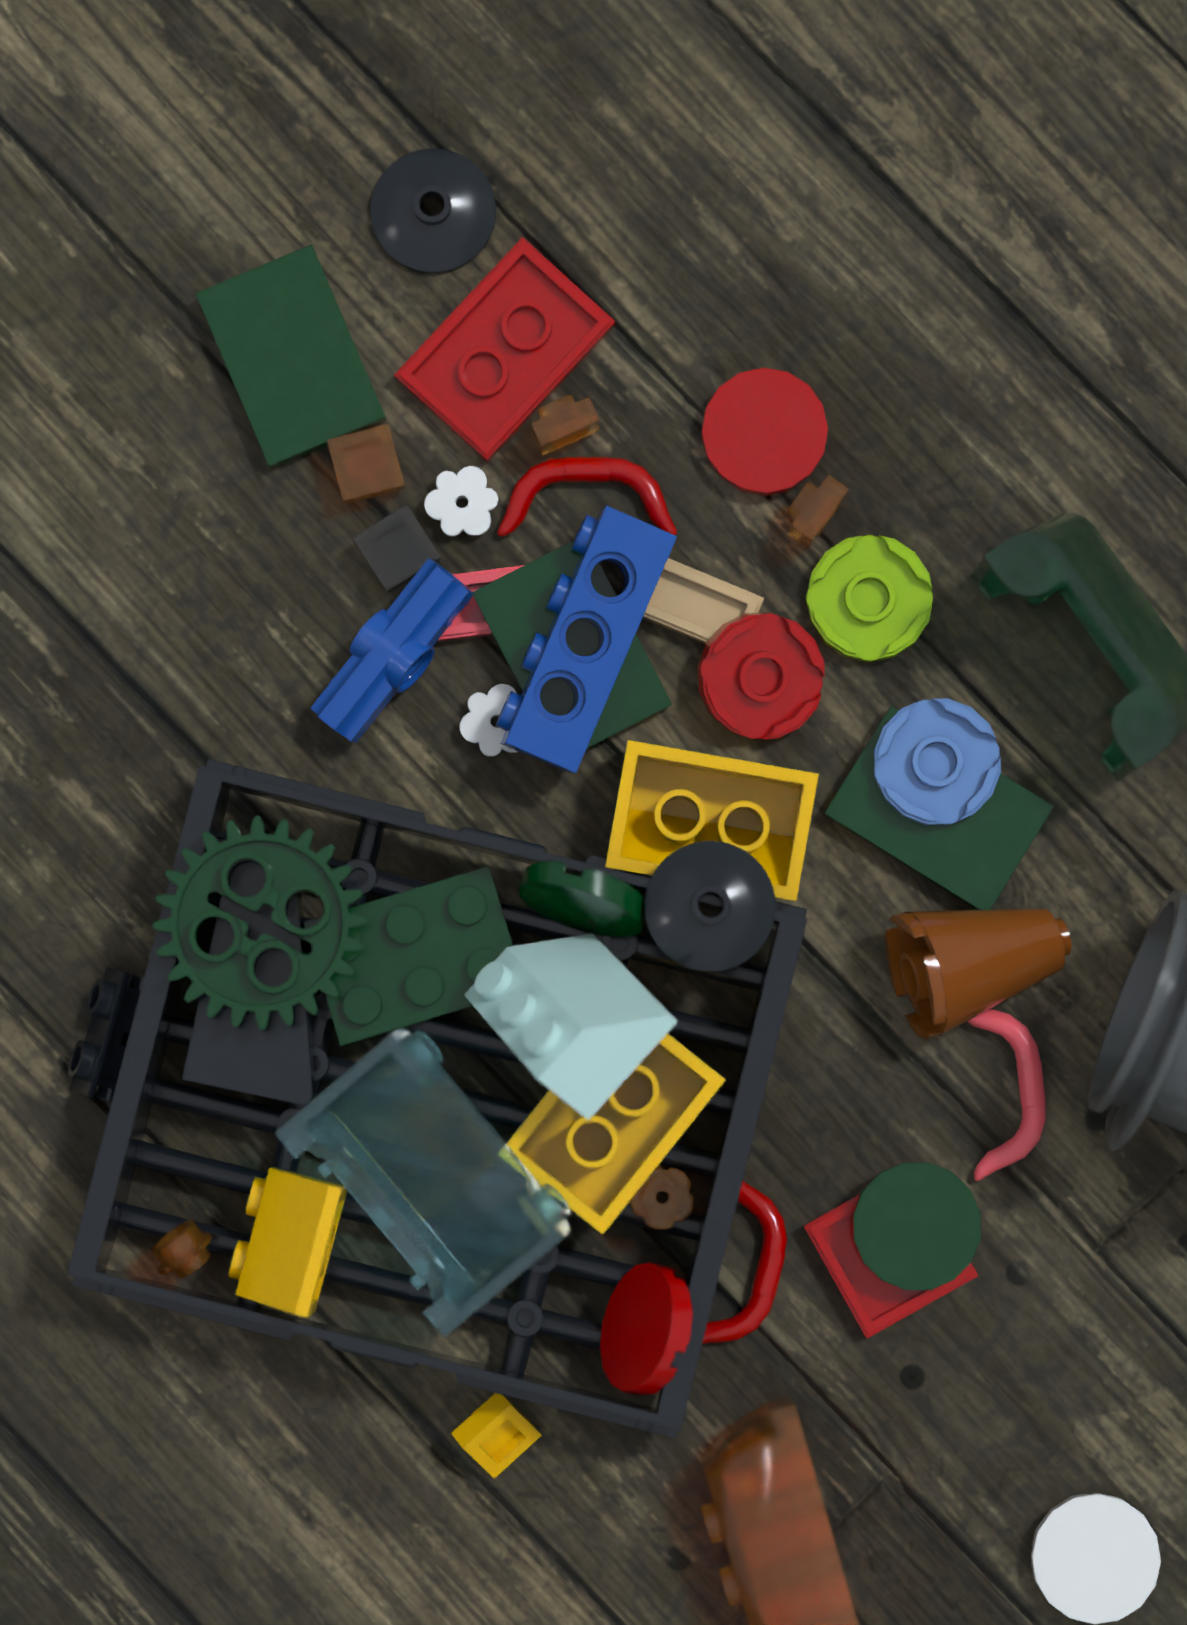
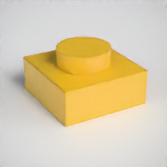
[451,1393,542,1479]

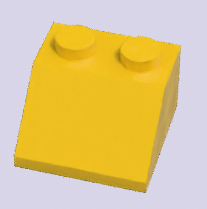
[228,1167,349,1318]

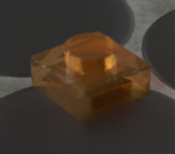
[531,395,600,456]
[327,424,405,504]
[787,474,849,549]

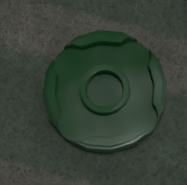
[519,860,646,937]
[853,1162,981,1290]

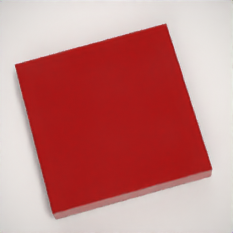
[803,1194,979,1339]

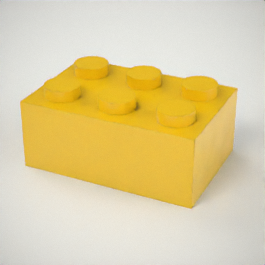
[500,1033,725,1234]

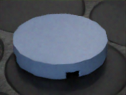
[873,698,1001,826]

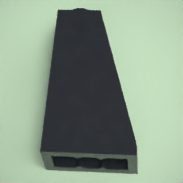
[182,861,317,1107]

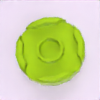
[806,535,933,662]

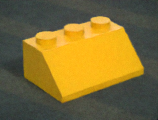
[605,740,819,901]

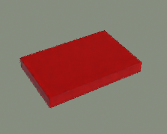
[394,237,615,463]

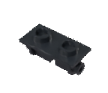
[68,967,144,1102]

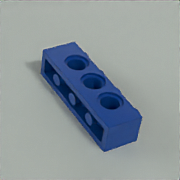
[496,505,677,774]

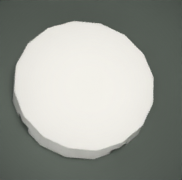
[1031,1493,1161,1624]

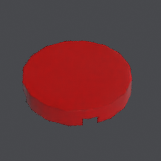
[701,368,828,496]
[698,612,825,739]
[600,1262,693,1396]

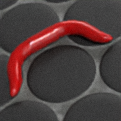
[497,457,677,536]
[702,1181,787,1344]

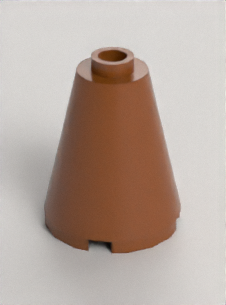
[885,909,1072,1039]

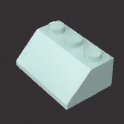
[464,934,678,1121]

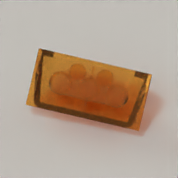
[701,1397,859,1625]

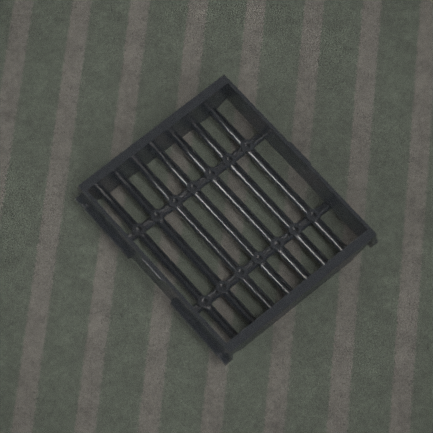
[67,759,808,1438]

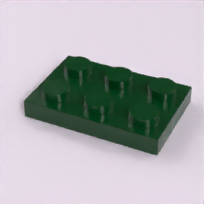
[303,866,513,1046]

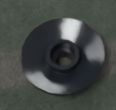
[370,148,496,274]
[645,841,776,972]

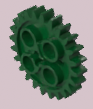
[153,816,367,1030]

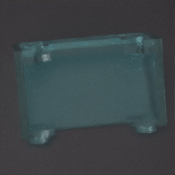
[275,1029,571,1338]

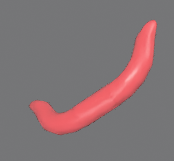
[967,1009,1046,1181]

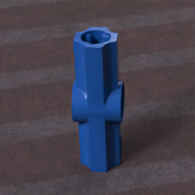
[311,558,474,743]

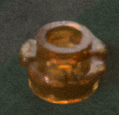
[630,1166,694,1230]
[151,1219,212,1278]

